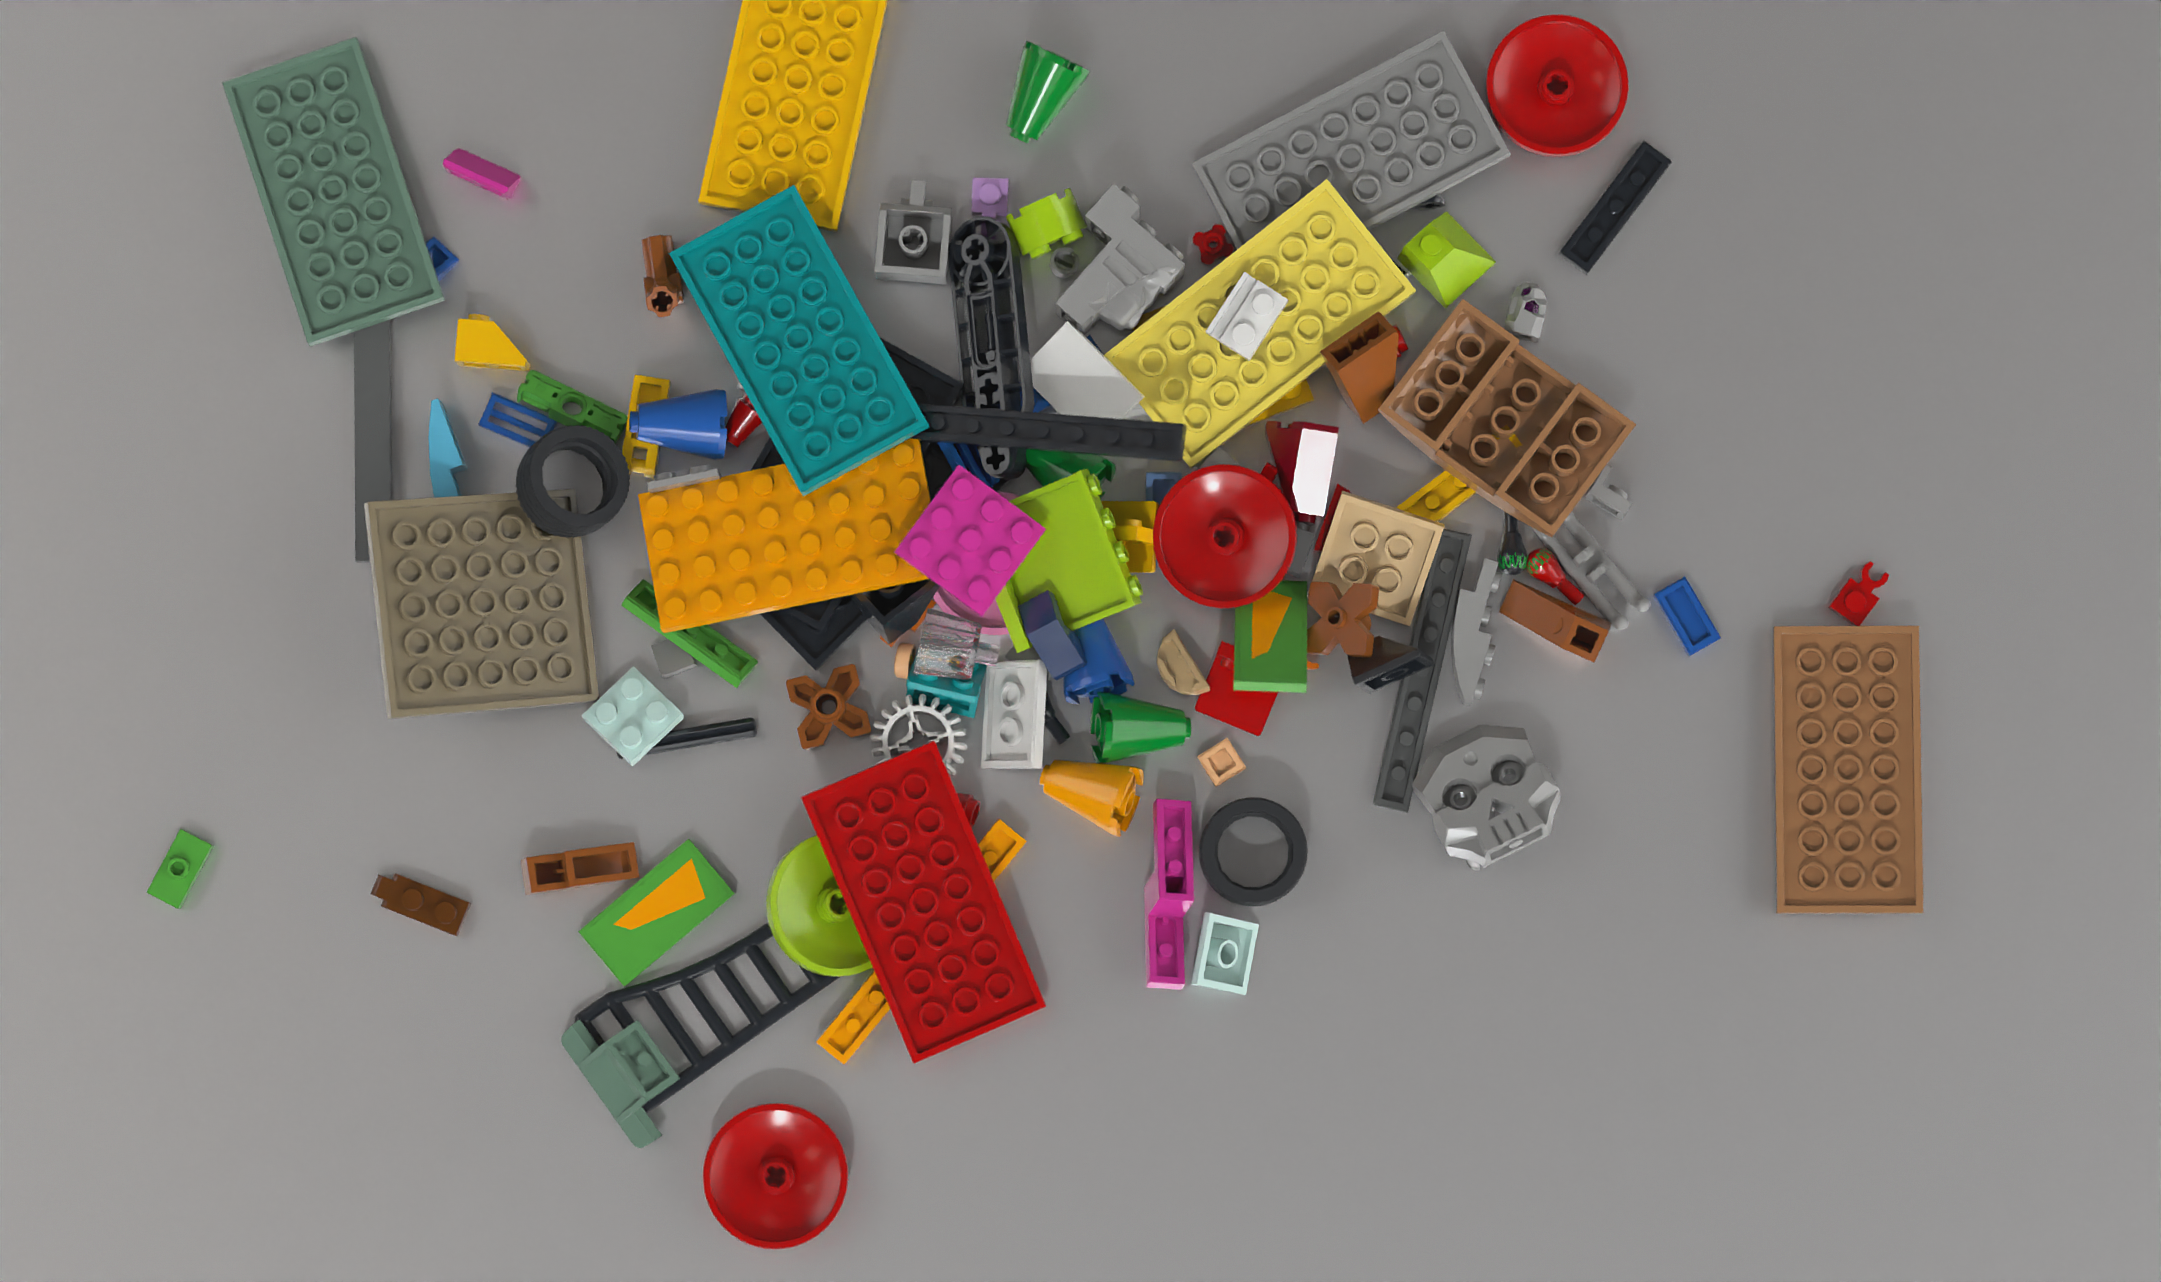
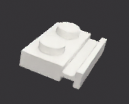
[1205,272,1288,361]

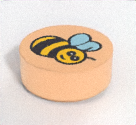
[894,642,916,679]

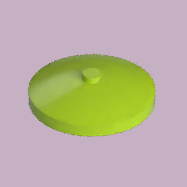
[766,835,873,977]

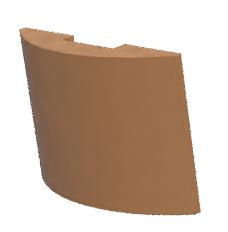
[1378,299,1636,537]

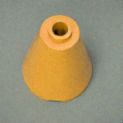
[1040,759,1144,837]

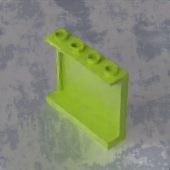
[995,469,1143,653]

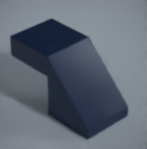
[1018,590,1087,681]

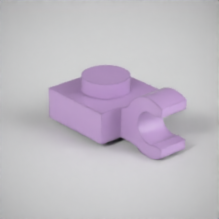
[971,178,1009,240]

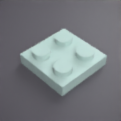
[582,666,684,767]

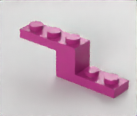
[1144,798,1194,990]

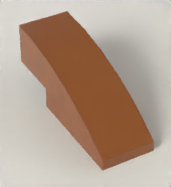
[521,842,639,895]

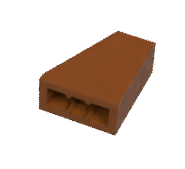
[1320,311,1399,424]

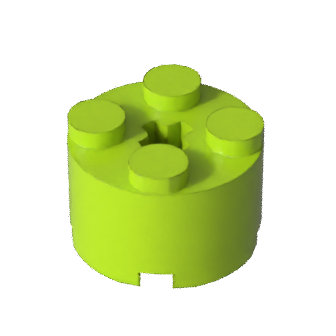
[1005,188,1087,260]

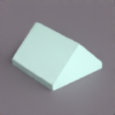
[1191,912,1259,995]

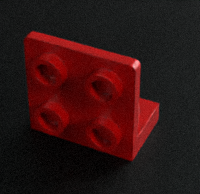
[1195,641,1278,736]

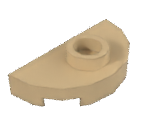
[1156,629,1210,695]

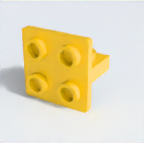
[1101,501,1160,573]

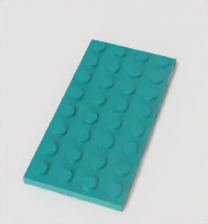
[669,185,929,497]

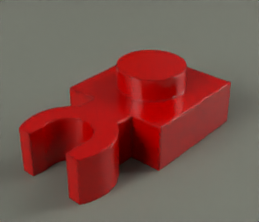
[1828,561,1889,626]

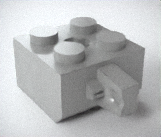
[874,180,953,284]

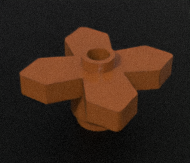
[1307,582,1379,657]
[786,664,872,750]

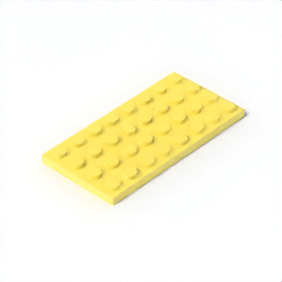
[1104,179,1416,469]

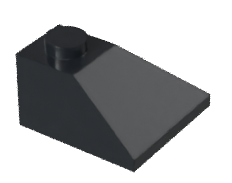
[850,579,940,645]
[1347,636,1435,694]

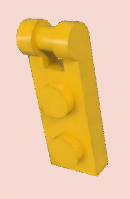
[622,375,671,479]

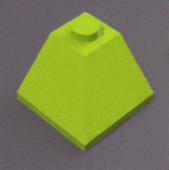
[1396,211,1496,309]

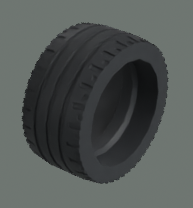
[515,425,630,538]
[1199,797,1308,906]

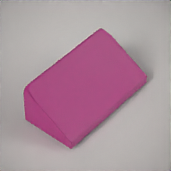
[442,148,521,200]

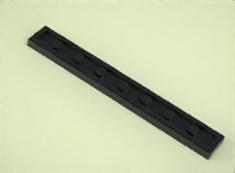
[909,403,1187,462]

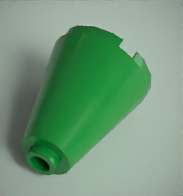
[1006,40,1090,144]
[1026,449,1116,499]
[1090,692,1191,764]

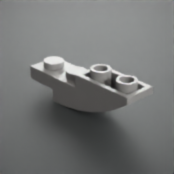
[1451,558,1502,706]

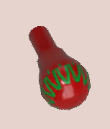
[1526,548,1585,605]

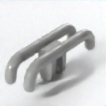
[1533,512,1651,630]

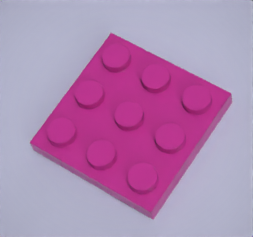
[894,465,1046,617]

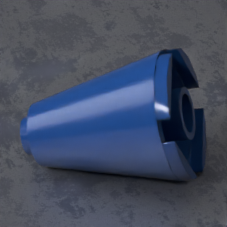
[629,389,727,460]
[1063,619,1135,704]

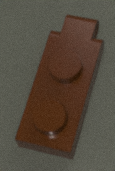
[370,873,471,936]

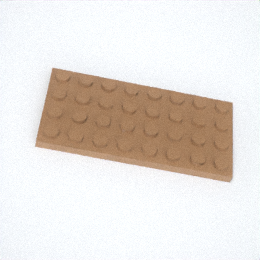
[1773,626,1923,914]

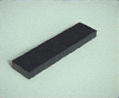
[1559,141,1672,275]

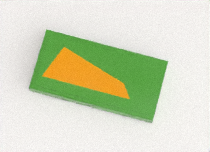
[1234,580,1307,693]
[578,839,735,987]

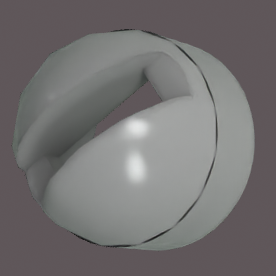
[1049,247,1079,278]

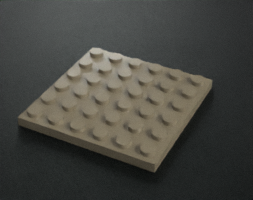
[364,489,599,719]

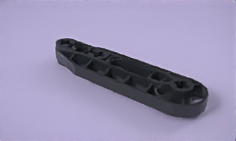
[948,217,1035,480]

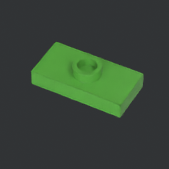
[146,829,214,909]

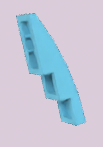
[428,398,467,498]

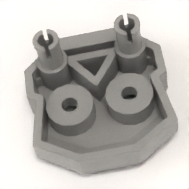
[1412,725,1561,870]

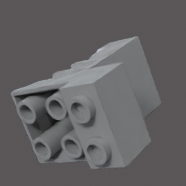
[1055,183,1185,336]

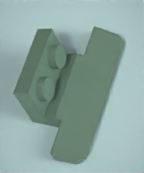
[561,1020,680,1148]

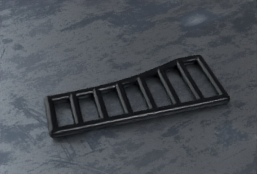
[574,922,841,1114]

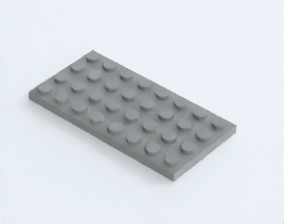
[1192,31,1511,249]

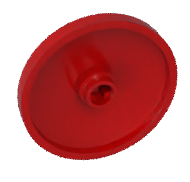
[1485,15,1628,157]
[1153,464,1297,608]
[703,1103,849,1249]

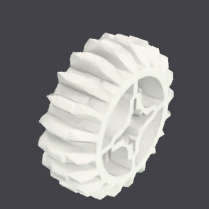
[870,694,967,776]

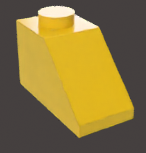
[454,314,530,372]

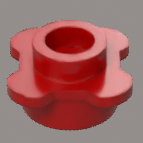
[1193,224,1234,265]

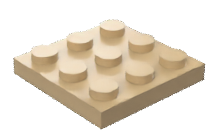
[1308,491,1444,626]

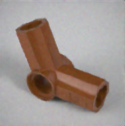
[641,235,684,317]

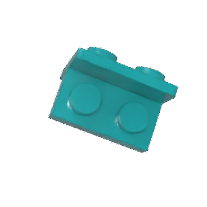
[905,645,987,718]

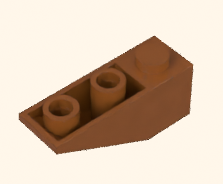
[1499,579,1612,663]

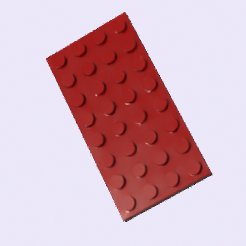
[801,740,1047,1064]

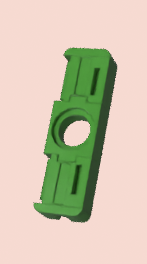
[517,370,627,444]

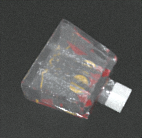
[913,608,1000,679]

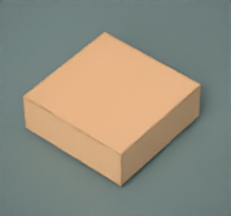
[1197,738,1246,787]

